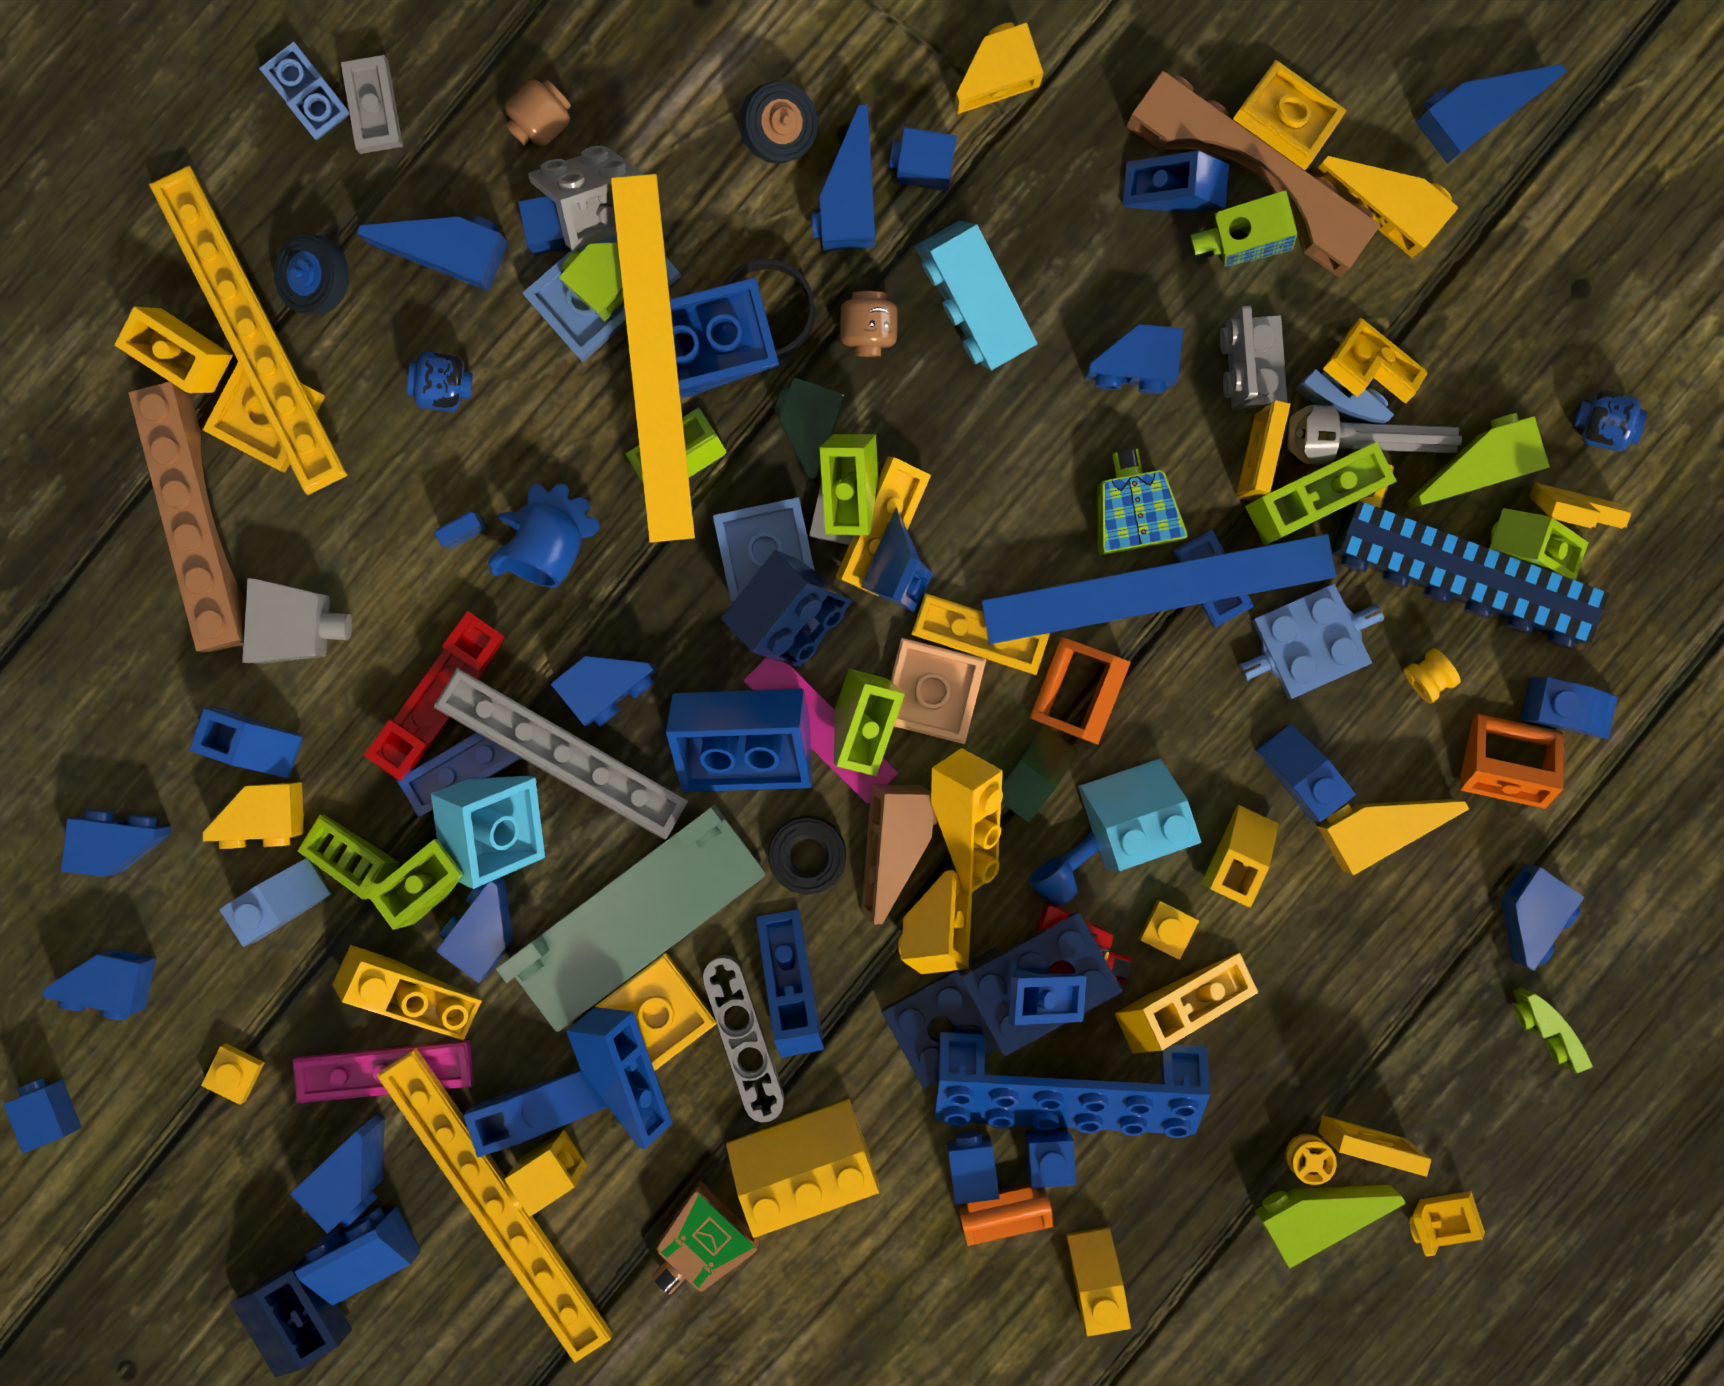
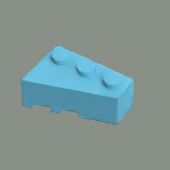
[914,220,1038,370]

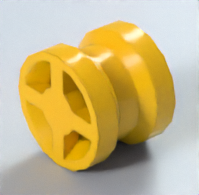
[1404,648,1461,704]
[1285,1133,1337,1185]

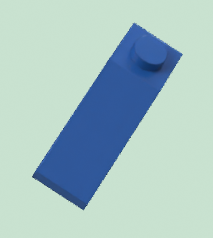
[1416,64,1567,164]
[812,105,875,251]
[357,216,508,291]
[756,909,824,1058]
[566,1007,673,1149]

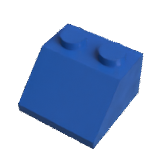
[291,1112,385,1233]

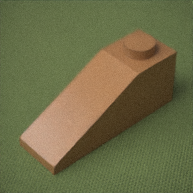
[861,784,938,924]

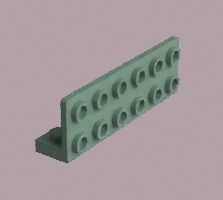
[496,805,766,1031]

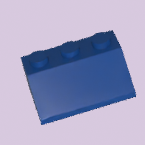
[666,689,812,792]

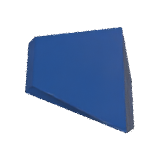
[861,507,933,613]

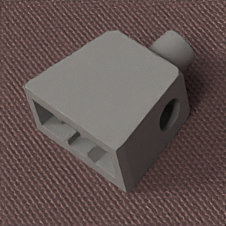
[242,578,352,664]

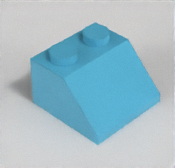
[1078,758,1202,871]
[431,776,545,889]

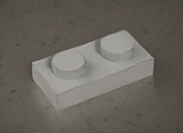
[341,55,403,154]

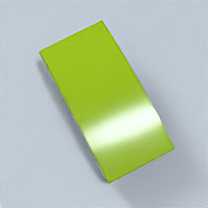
[1513,987,1593,1074]

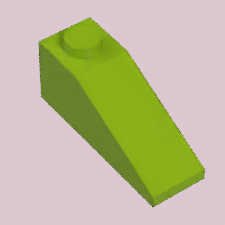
[1407,413,1550,509]
[1245,442,1397,546]
[1254,1184,1406,1269]

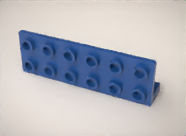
[934,1032,1210,1138]

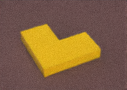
[1323,318,1428,404]
[1529,482,1632,529]

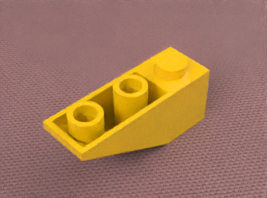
[931,748,1003,895]
[332,945,482,1041]

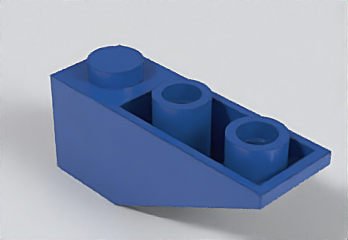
[463,1069,608,1158]

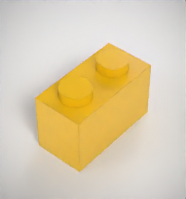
[115,306,233,393]
[504,1129,588,1217]

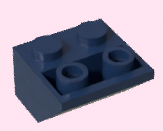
[721,550,853,667]
[230,1256,352,1377]

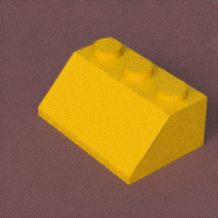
[726,1098,879,1238]

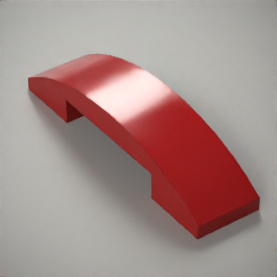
[363,611,505,781]

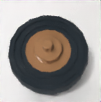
[739,81,818,164]

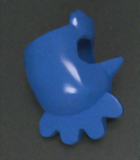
[488,483,600,588]

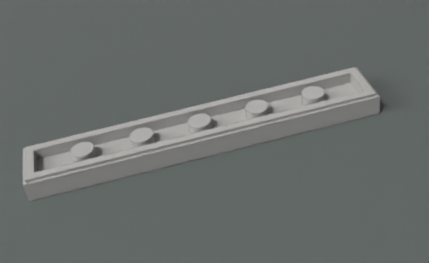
[434,668,688,840]

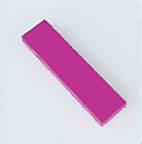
[743,657,899,804]
[293,1040,474,1103]

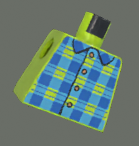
[1190,190,1297,267]
[1097,449,1188,556]

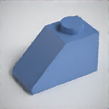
[219,858,333,947]

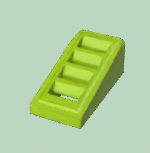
[297,814,399,899]

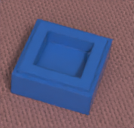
[434,511,489,549]

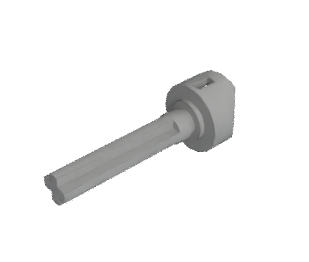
[1287,404,1462,465]

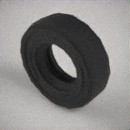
[768,816,847,895]

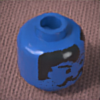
[407,352,473,412]
[1574,390,1647,452]

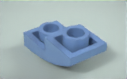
[259,41,350,141]
[1295,369,1394,424]

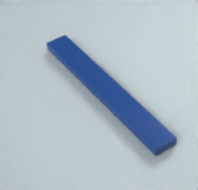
[980,534,1336,644]

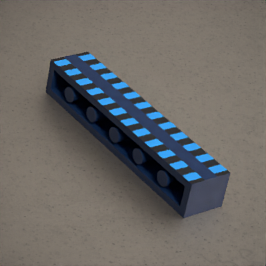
[1331,501,1610,649]

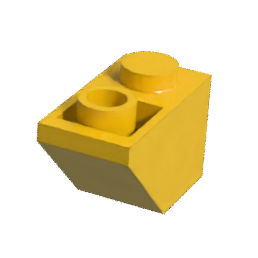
[203,782,305,849]
[1201,805,1279,908]

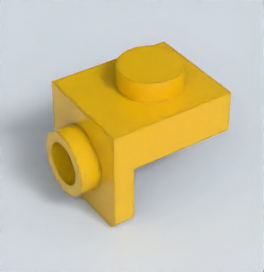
[1409,1191,1485,1257]

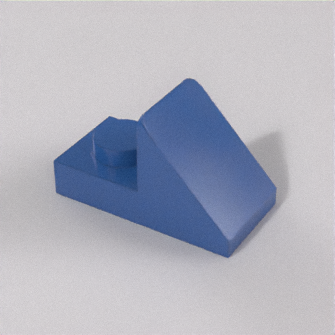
[1008,969,1087,1025]

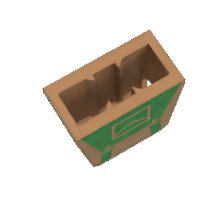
[652,1180,760,1294]

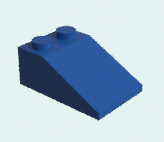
[670,278,779,399]

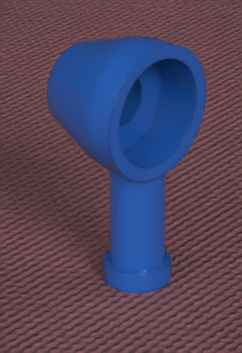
[1028,831,1100,906]

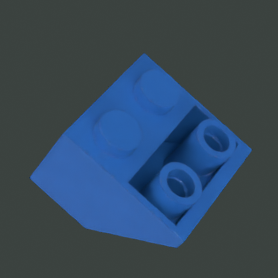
[295,1206,421,1306]

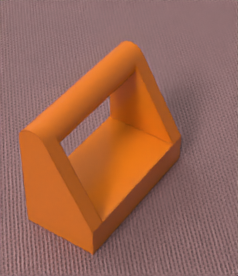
[1029,637,1131,745]
[1460,713,1564,809]
[958,1183,1053,1246]

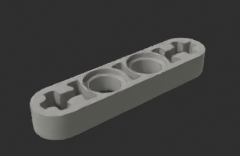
[703,955,784,1123]

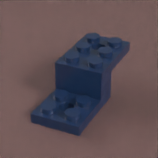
[881,911,1123,1089]

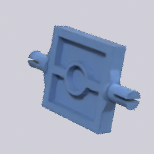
[1239,583,1384,700]

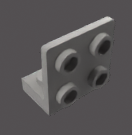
[528,146,643,250]
[1220,306,1288,409]

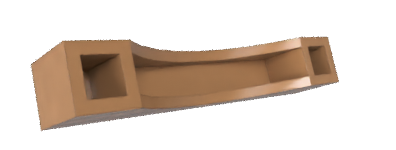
[1126,71,1380,278]
[128,381,246,653]

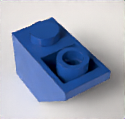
[1084,324,1183,394]
[551,656,658,727]
[189,708,304,778]
[61,809,171,877]
[1501,863,1584,971]
[436,878,513,983]
[42,949,156,1020]

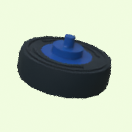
[274,234,349,315]

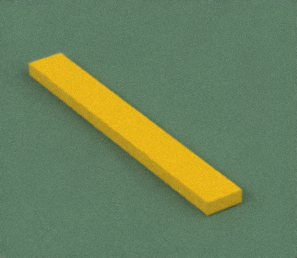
[149,166,348,495]
[611,174,695,543]
[376,1048,613,1363]

